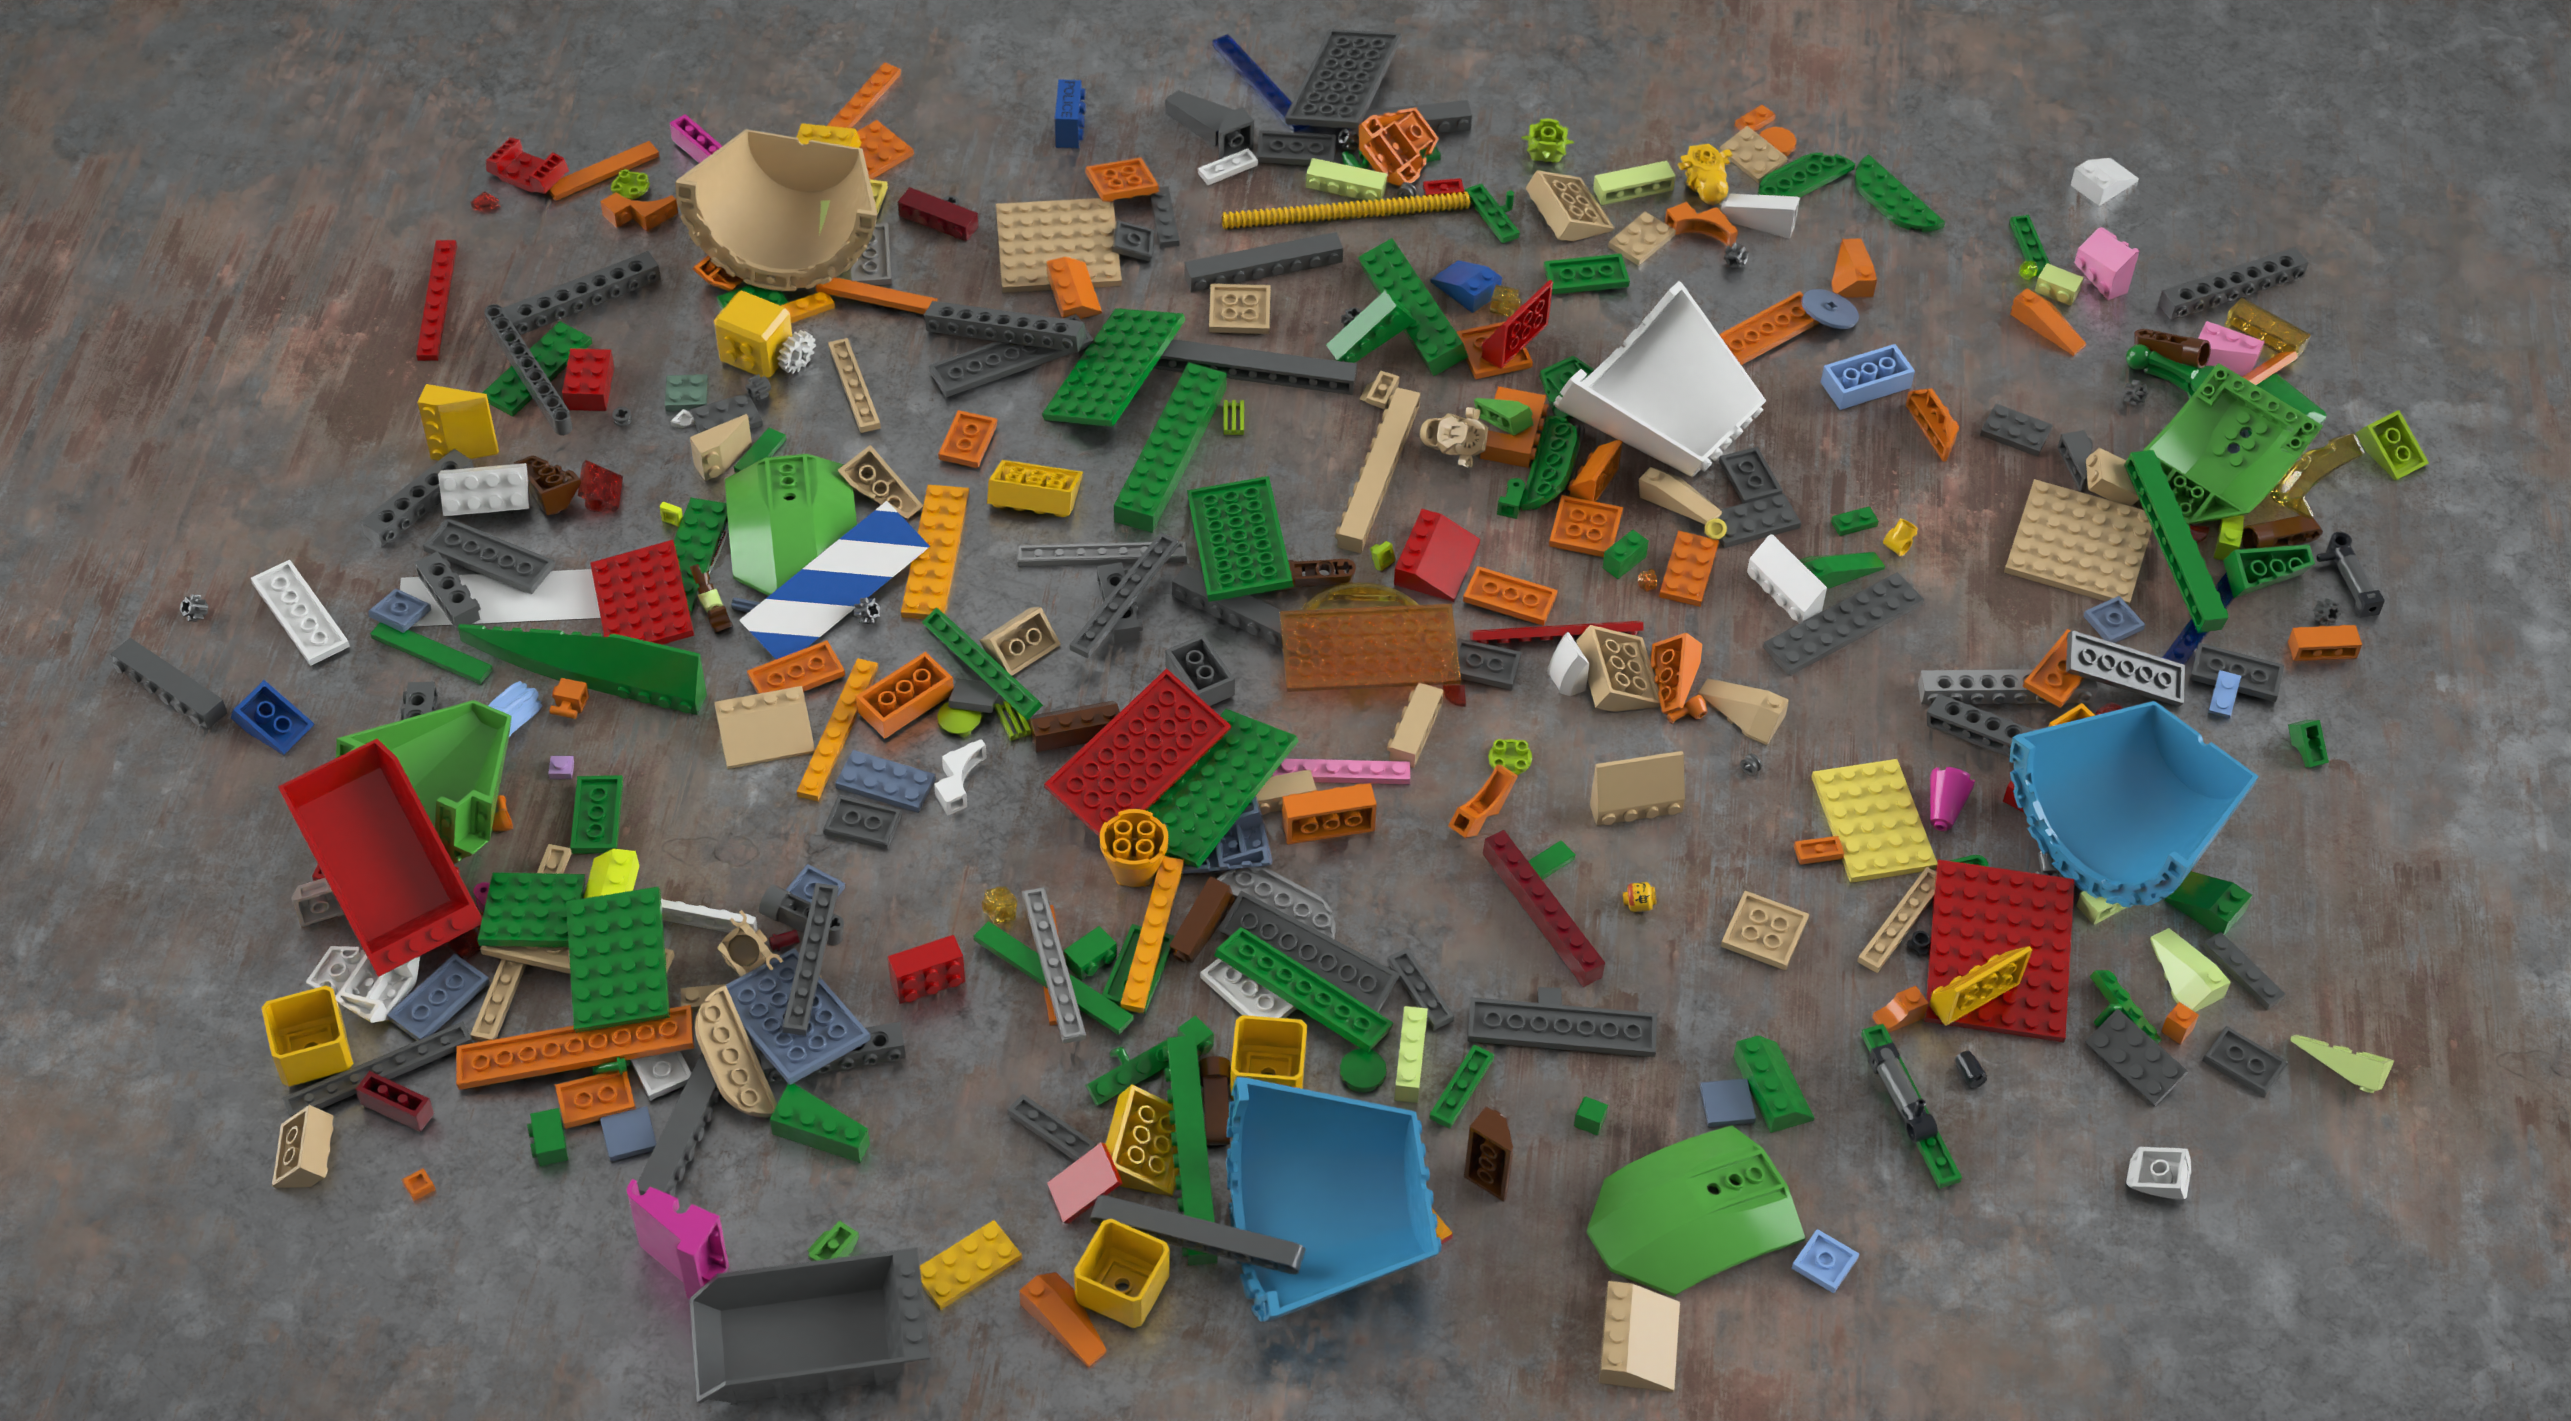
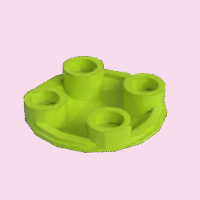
[611,169,650,200]
[937,702,981,737]
[1488,739,1532,775]

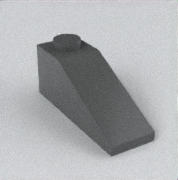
[2058,430,2093,492]

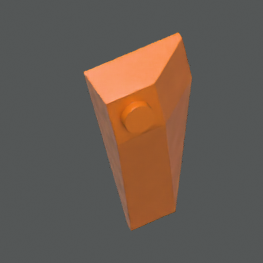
[1831,238,1877,298]
[2010,288,2087,356]
[1650,632,1702,714]
[1019,1272,1107,1368]

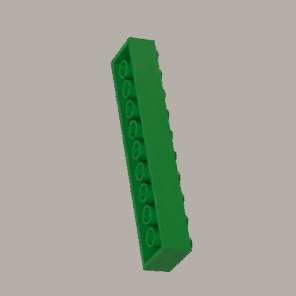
[1114,362,1227,533]

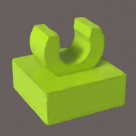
[1369,541,1396,571]

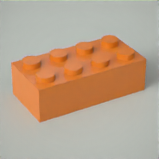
[856,652,954,739]
[1282,783,1377,845]

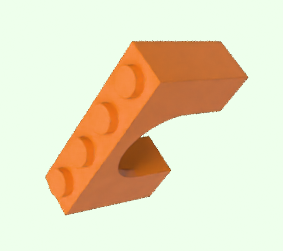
[1480,386,1549,468]

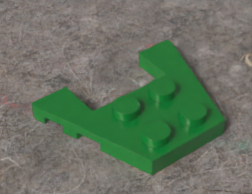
[1539,356,1594,420]

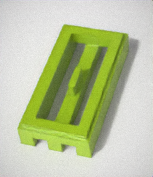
[1224,400,1244,435]
[995,701,1031,741]

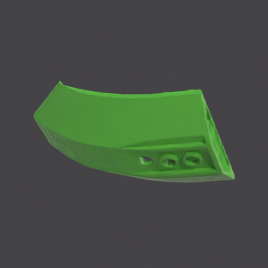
[2143,363,2323,525]
[725,454,857,596]
[1586,1125,1806,1297]

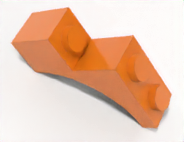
[600,192,679,231]
[1665,202,1738,247]
[1448,765,1518,838]

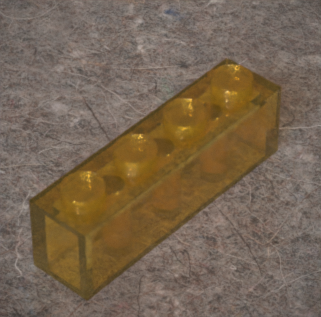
[2225,297,2311,362]

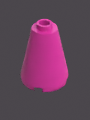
[1930,767,1975,831]

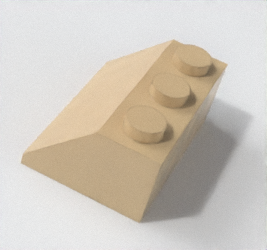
[979,607,1061,675]
[272,1105,334,1188]

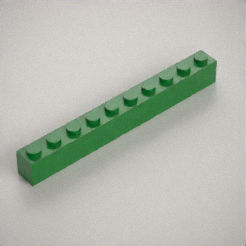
[2124,450,2229,633]
[1163,1035,1218,1266]

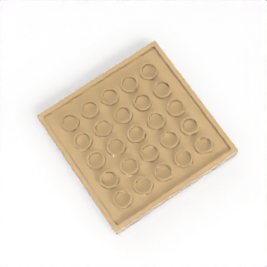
[996,198,1122,293]
[2004,479,2152,606]

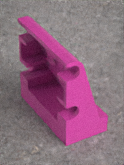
[627,1179,729,1299]

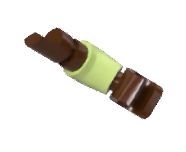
[690,564,733,633]

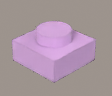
[548,756,574,779]

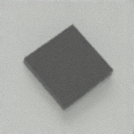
[1112,220,1155,262]
[949,678,999,713]

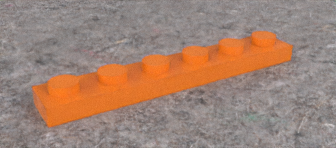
[827,62,901,128]

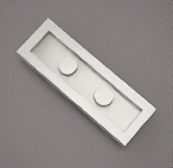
[1198,149,1258,185]

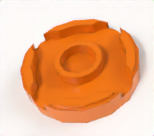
[1759,127,1796,157]

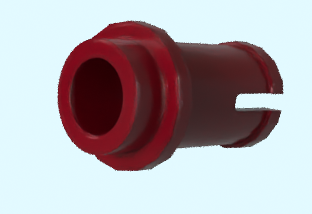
[768,929,800,951]

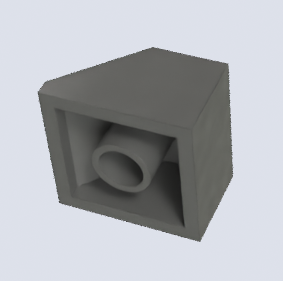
[1218,107,1254,160]

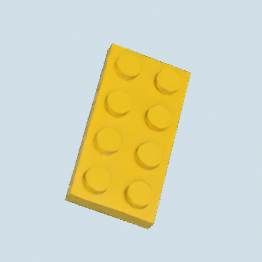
[920,1220,1022,1310]

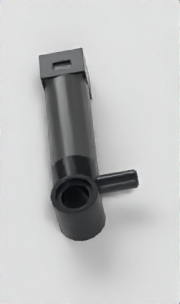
[2316,532,2385,618]
[1868,1042,1938,1143]

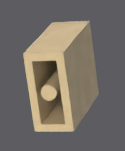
[2086,448,2139,506]

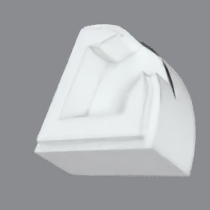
[670,409,695,428]

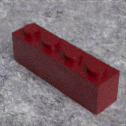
[898,187,979,242]

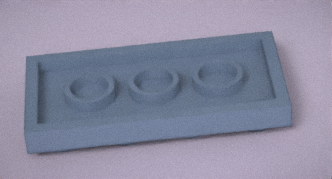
[835,750,936,813]
[387,954,490,1041]

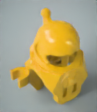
[1678,144,1732,205]

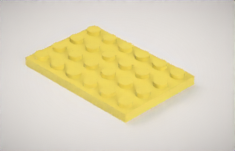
[1812,759,1937,883]

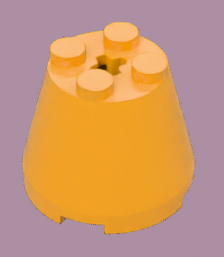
[1100,809,1168,887]

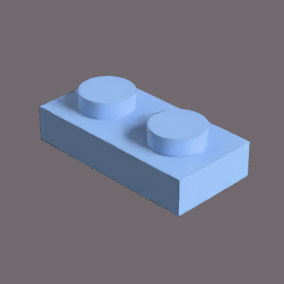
[2208,670,2241,718]

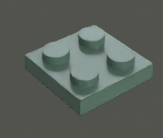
[665,374,708,411]

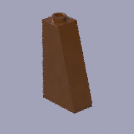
[1169,876,1235,963]

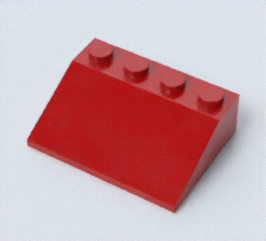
[1481,280,1553,369]
[1394,509,1480,602]

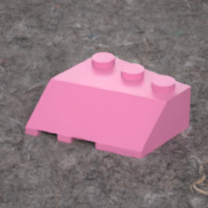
[2074,227,2140,300]
[2198,321,2264,377]

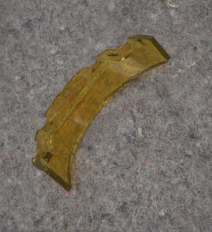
[2270,433,2364,519]
[1298,582,1428,633]

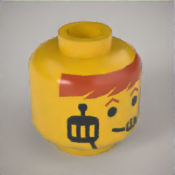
[1623,882,1657,912]

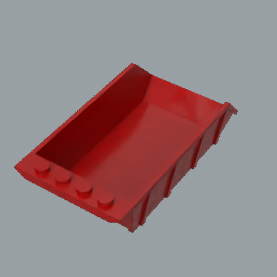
[278,739,482,977]

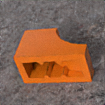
[1872,985,1928,1033]

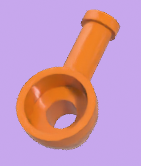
[1666,695,1708,724]
[492,795,513,832]

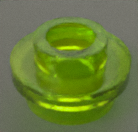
[2019,260,2037,280]

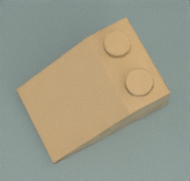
[690,414,752,481]

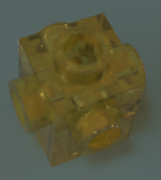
[1490,285,1522,317]
[982,886,1017,924]

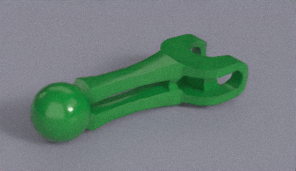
[2126,344,2214,399]

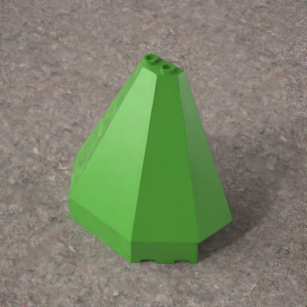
[336,700,512,864]

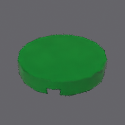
[1339,1049,1387,1092]

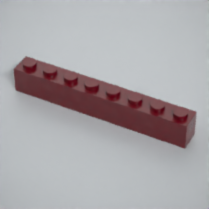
[1483,830,1605,987]

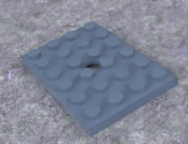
[726,948,871,1085]

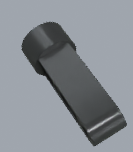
[759,884,844,945]

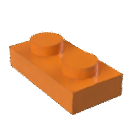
[1735,104,1776,132]
[1794,836,1844,865]

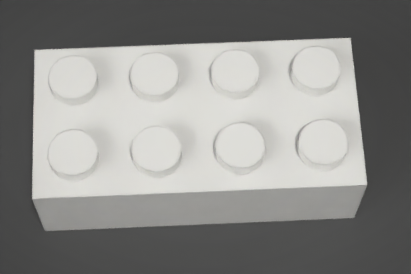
[438,463,531,516]

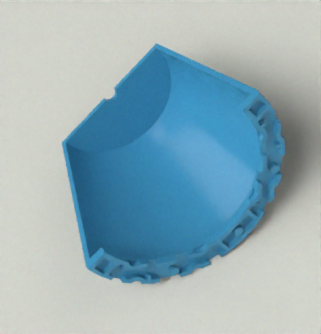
[2010,701,2259,908]
[1226,1077,1441,1322]

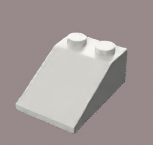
[2071,158,2139,206]

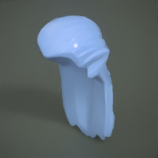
[488,681,543,737]

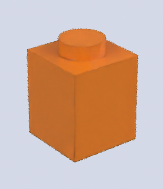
[2161,1002,2199,1045]

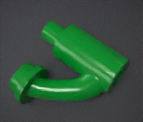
[1341,150,1370,169]
[592,1057,631,1075]

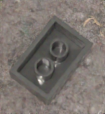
[1165,634,1235,706]

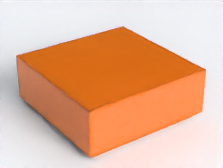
[401,1168,436,1201]

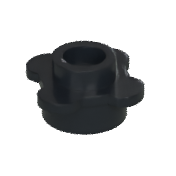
[1907,931,1931,955]

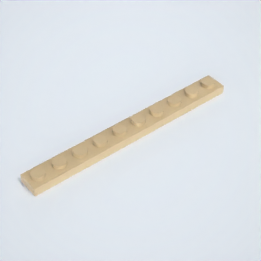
[470,844,572,1042]

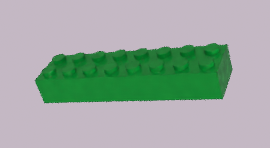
[1358,238,1468,377]

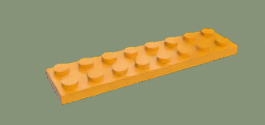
[901,484,970,619]

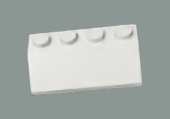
[1747,534,1827,624]

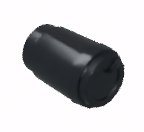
[1954,1051,1987,1088]

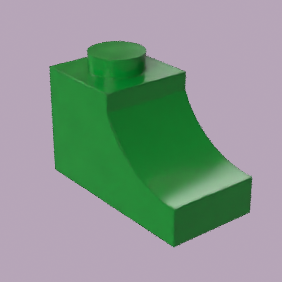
[2288,720,2329,768]

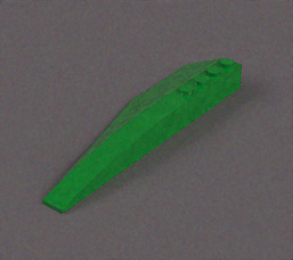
[458,624,707,715]

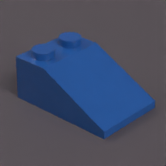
[1430,260,1502,313]
[230,680,315,755]

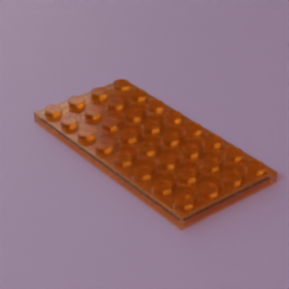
[1279,604,1461,692]

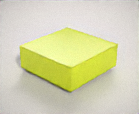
[659,502,683,527]

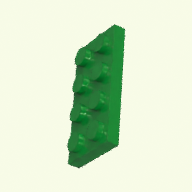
[1544,254,1630,295]
[570,775,623,854]
[1102,924,1175,1014]

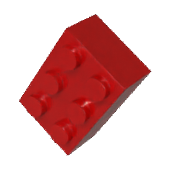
[562,348,614,411]
[887,935,965,1004]

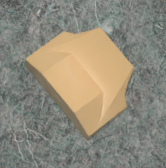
[1359,371,1399,409]

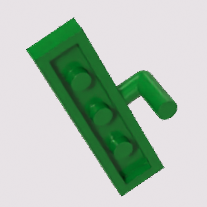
[1465,183,1520,244]
[2089,970,2162,1044]
[1085,1040,1169,1106]

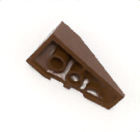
[514,455,581,516]

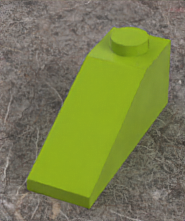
[2213,515,2244,561]

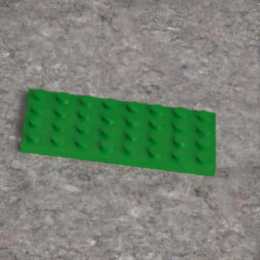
[1042,308,1186,427]
[1187,476,1294,602]
[1146,709,1299,869]

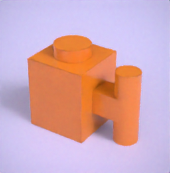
[549,678,589,719]

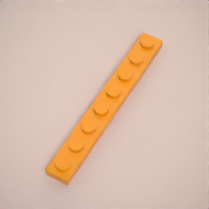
[797,658,878,802]
[1121,856,1184,1013]

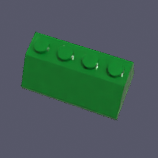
[1733,1035,1815,1133]

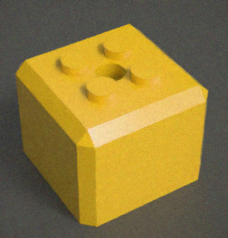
[714,290,793,378]
[261,986,353,1087]
[1230,1015,1307,1101]
[1074,1219,1169,1328]

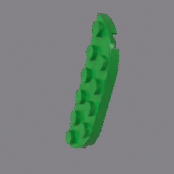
[1758,152,1855,198]
[1855,155,1945,232]
[1520,416,1580,511]

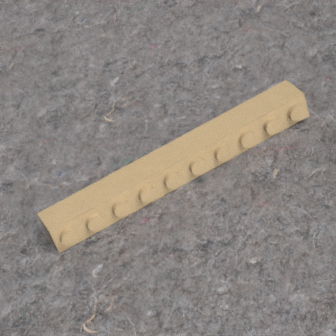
[1335,387,1420,554]

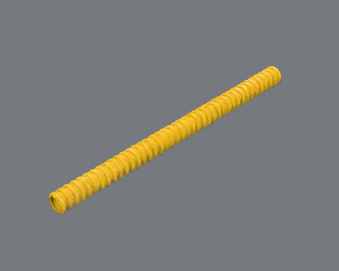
[1222,192,1470,229]

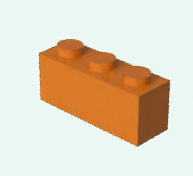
[2288,625,2362,661]

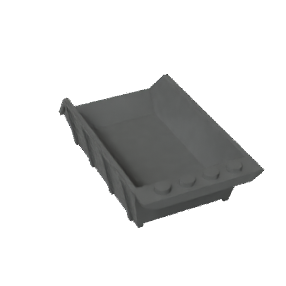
[690,1248,930,1405]

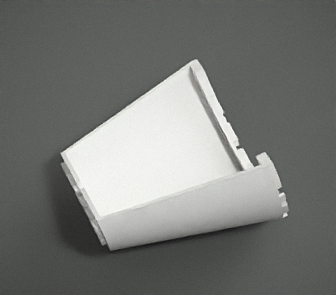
[1554,281,1766,477]

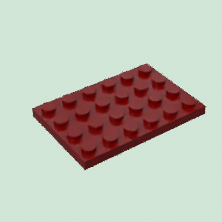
[590,540,695,645]

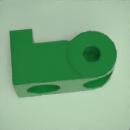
[1497,478,1525,519]

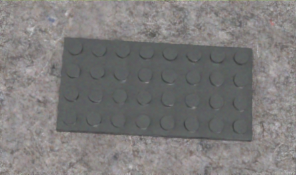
[1285,29,1402,129]

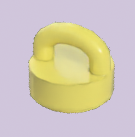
[1705,518,1727,539]

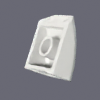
[1547,632,1589,696]
[291,878,345,928]
[2126,1147,2191,1200]

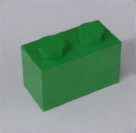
[1602,530,1649,579]
[1063,926,1117,981]
[527,1108,569,1166]

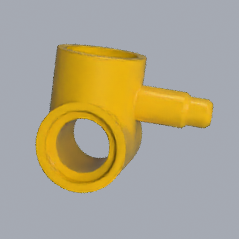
[1883,519,1918,556]

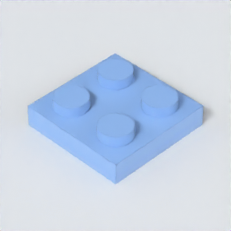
[1791,1229,1859,1293]

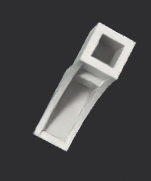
[934,739,987,816]

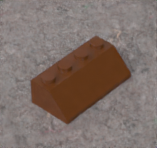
[1028,701,1120,753]
[1464,1106,1513,1202]

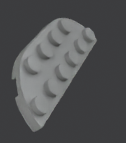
[1217,867,1336,939]

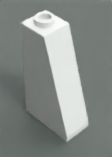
[1720,194,1800,239]

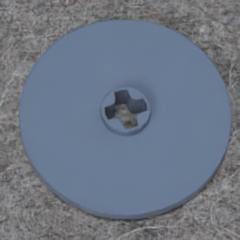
[1801,289,1859,329]

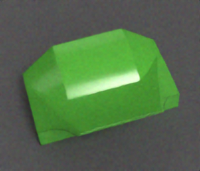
[807,1220,859,1261]

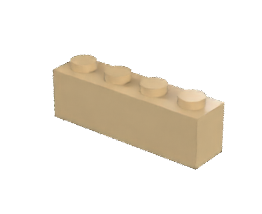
[1387,683,1443,768]
[1256,770,1317,815]

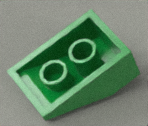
[2164,871,2253,935]

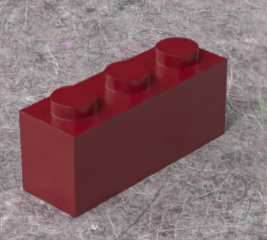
[356,1071,434,1132]

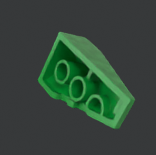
[1799,552,1885,589]

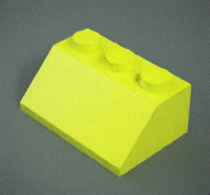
[583,849,640,899]

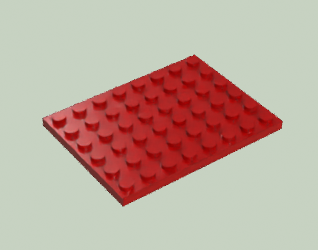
[1924,859,2074,1042]

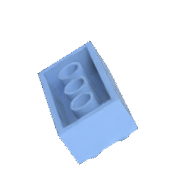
[1821,344,1915,410]

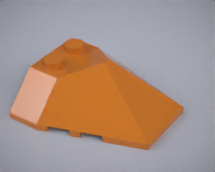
[1359,108,1439,186]

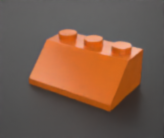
[1046,256,1102,319]
[1568,440,1623,502]

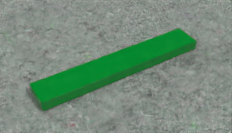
[370,622,493,685]

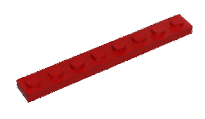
[416,240,457,361]
[1470,621,1644,644]

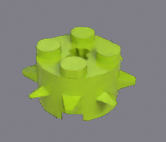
[1521,119,1574,163]

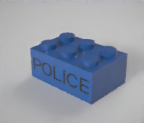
[1055,79,1086,148]

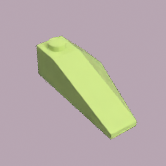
[2150,928,2231,1012]
[2290,1035,2394,1093]

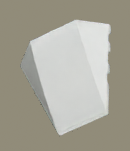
[306,946,420,1023]

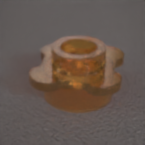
[1638,569,1657,592]

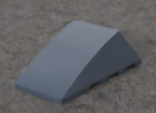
[1182,796,1273,874]

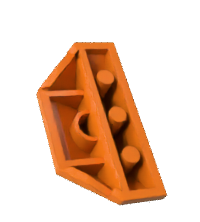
[693,256,744,292]
[1905,388,1959,462]

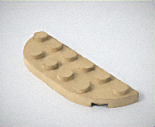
[695,985,777,1117]

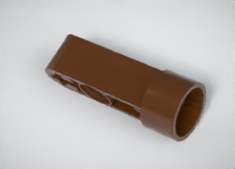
[2134,329,2211,368]
[2242,514,2323,549]
[1279,559,1356,590]
[1198,1056,1231,1146]

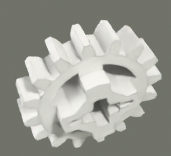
[778,330,816,374]

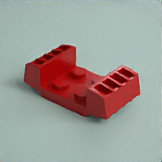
[486,137,569,194]

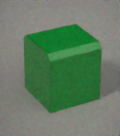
[1574,1097,1608,1136]

